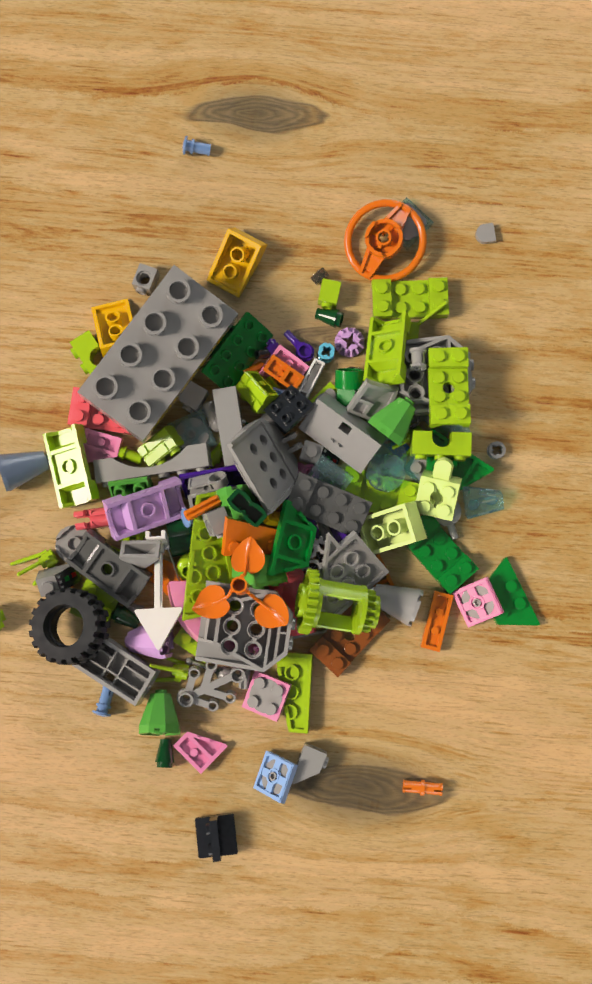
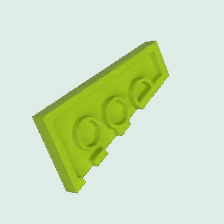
[277,652,313,734]

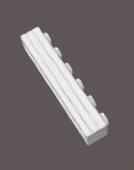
[298,358,325,399]

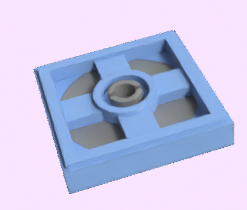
[253,750,298,804]

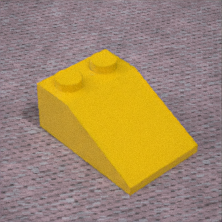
[206,227,268,298]
[91,299,133,357]

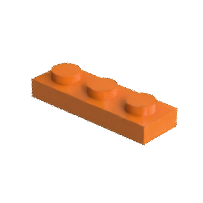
[420,590,454,652]

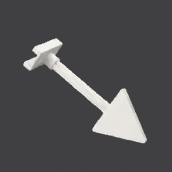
[134,530,183,651]

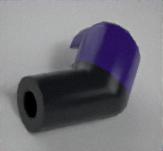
[254,338,279,359]

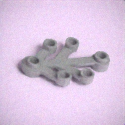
[177,662,246,712]

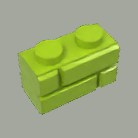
[236,371,279,414]
[137,425,184,467]

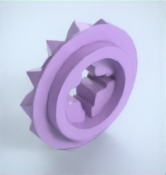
[335,327,365,357]

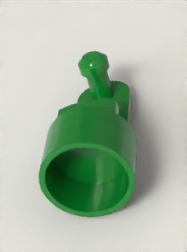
[335,368,364,429]

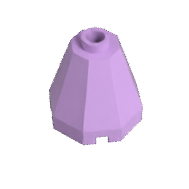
[125,626,174,659]

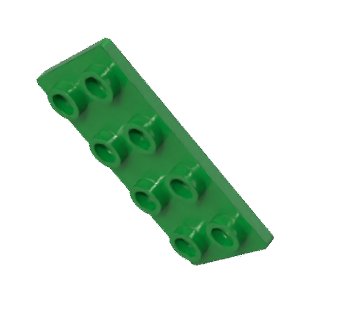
[201,312,274,388]

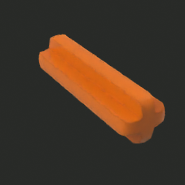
[183,495,221,521]

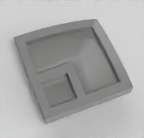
[347,378,399,420]

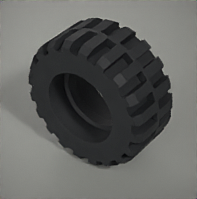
[29,587,111,665]

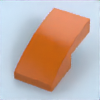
[262,354,305,389]

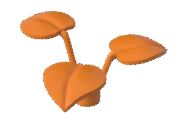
[192,537,289,628]

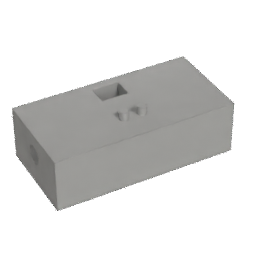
[212,386,246,467]
[299,392,387,474]
[72,637,161,706]

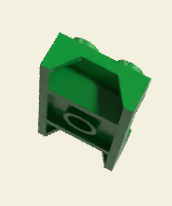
[405,514,479,594]

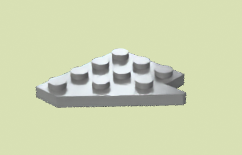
[321,530,389,615]

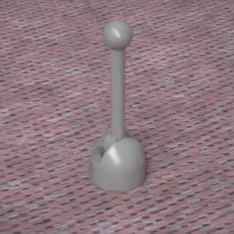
[186,657,231,678]

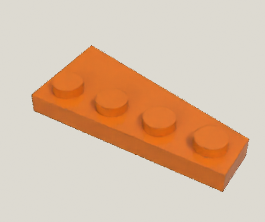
[221,516,277,556]

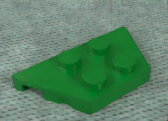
[425,428,494,490]
[266,500,317,576]
[489,557,540,626]

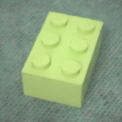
[360,501,427,554]

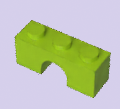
[70,330,101,375]
[410,430,472,461]

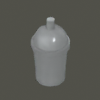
[202,401,219,432]

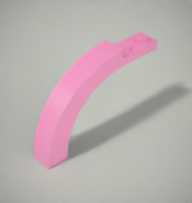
[167,581,259,653]

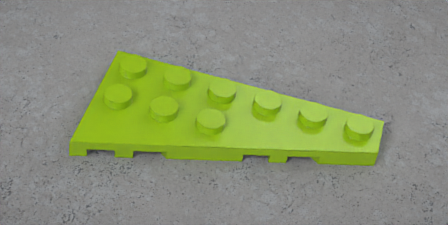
[182,491,240,621]

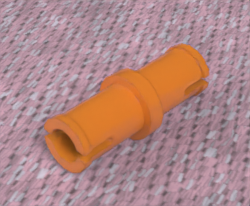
[402,779,443,796]

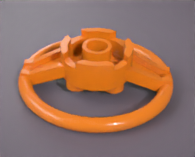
[344,199,427,282]

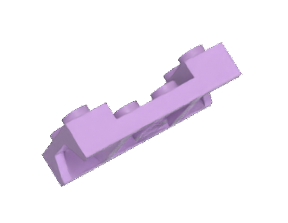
[102,476,186,541]

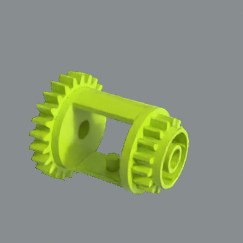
[295,568,381,635]

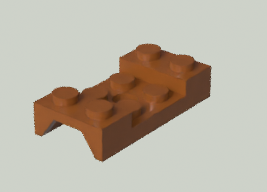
[309,605,391,677]

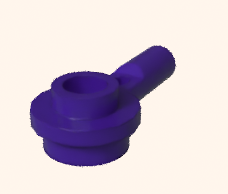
[284,330,314,362]

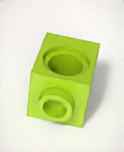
[318,278,341,309]

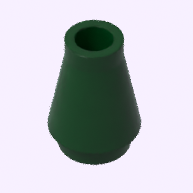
[315,308,344,328]
[111,605,140,629]
[155,739,174,768]

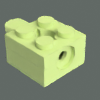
[416,457,462,521]

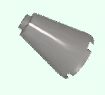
[370,583,424,627]

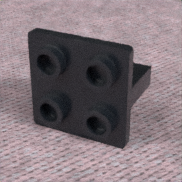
[264,385,315,434]
[195,813,238,862]

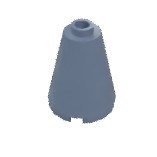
[0,451,49,491]

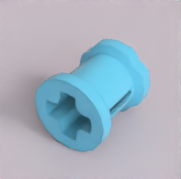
[317,343,335,363]

